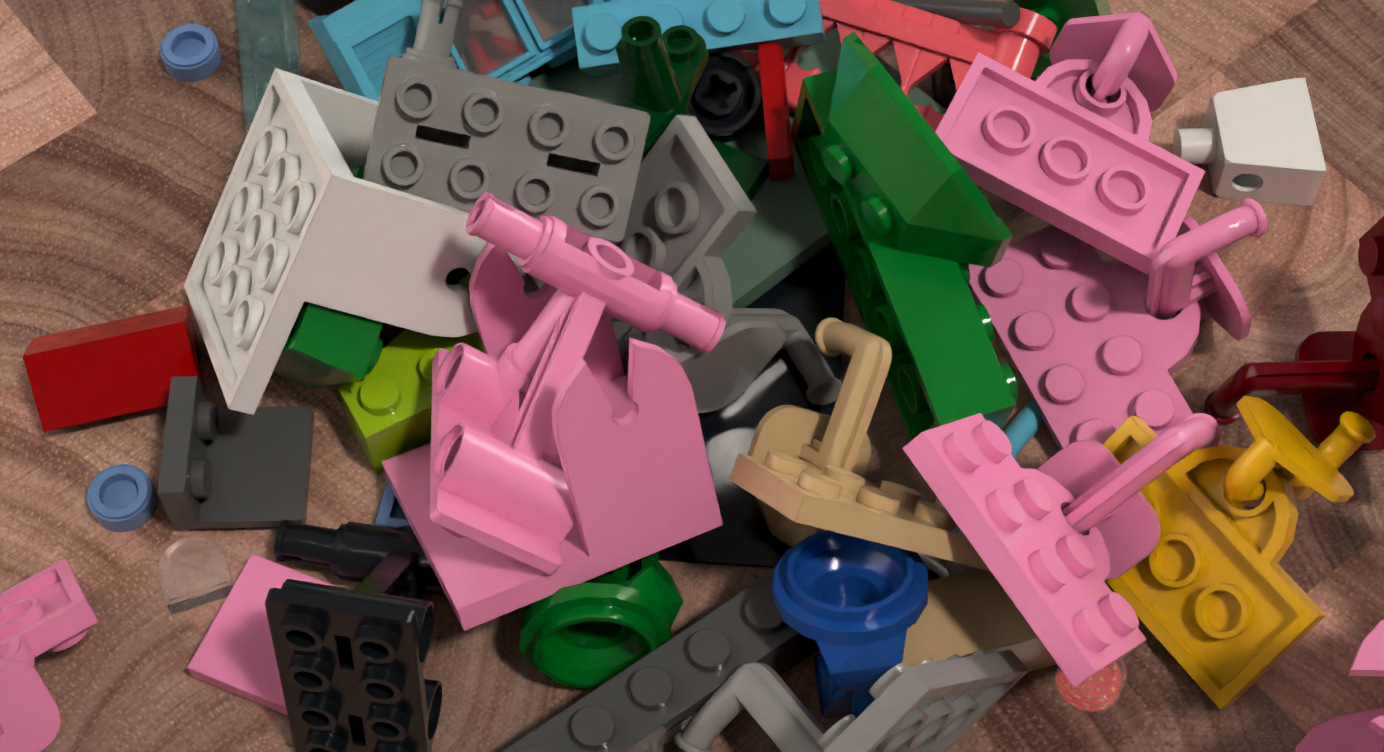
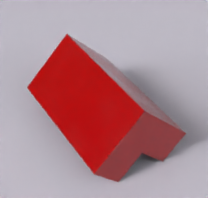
[23,305,205,432]

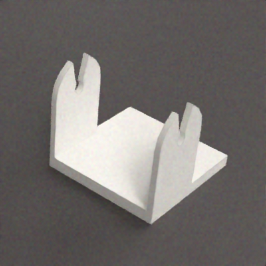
[184,68,526,415]

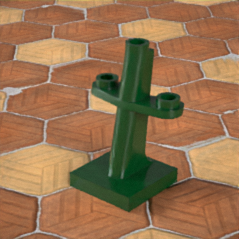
[615,16,769,201]

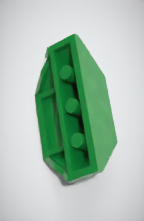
[821,32,1013,268]

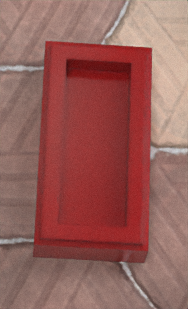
[757,42,795,181]

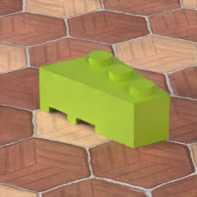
[338,272,484,475]

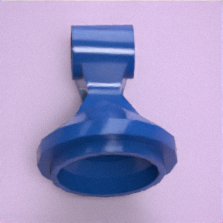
[773,530,928,718]

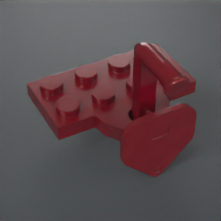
[1204,216,1384,454]

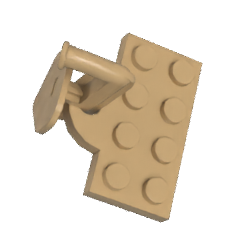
[729,317,990,571]

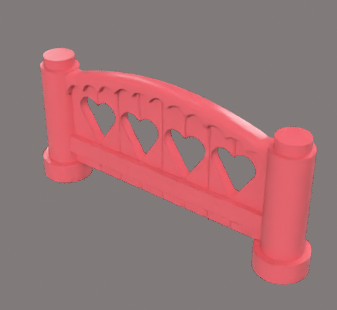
[730,0,1057,132]

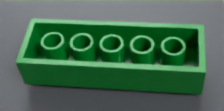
[791,69,1018,441]

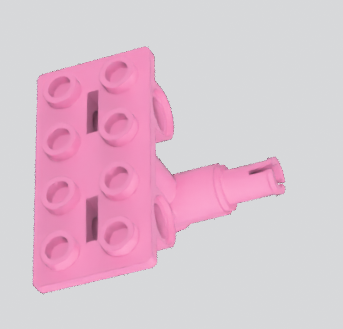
[430,192,726,575]

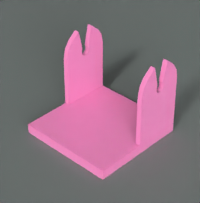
[382,217,723,631]

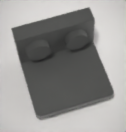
[157,376,315,529]

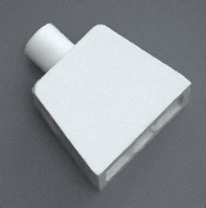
[1173,77,1327,206]

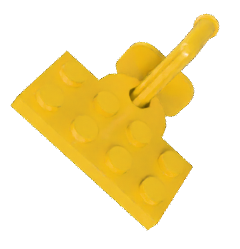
[1103,396,1375,709]

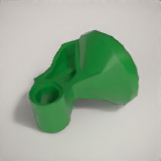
[519,552,683,689]

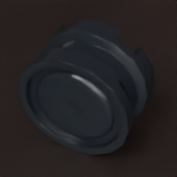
[687,50,763,141]

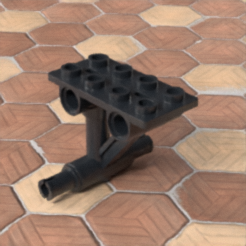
[265,519,446,752]

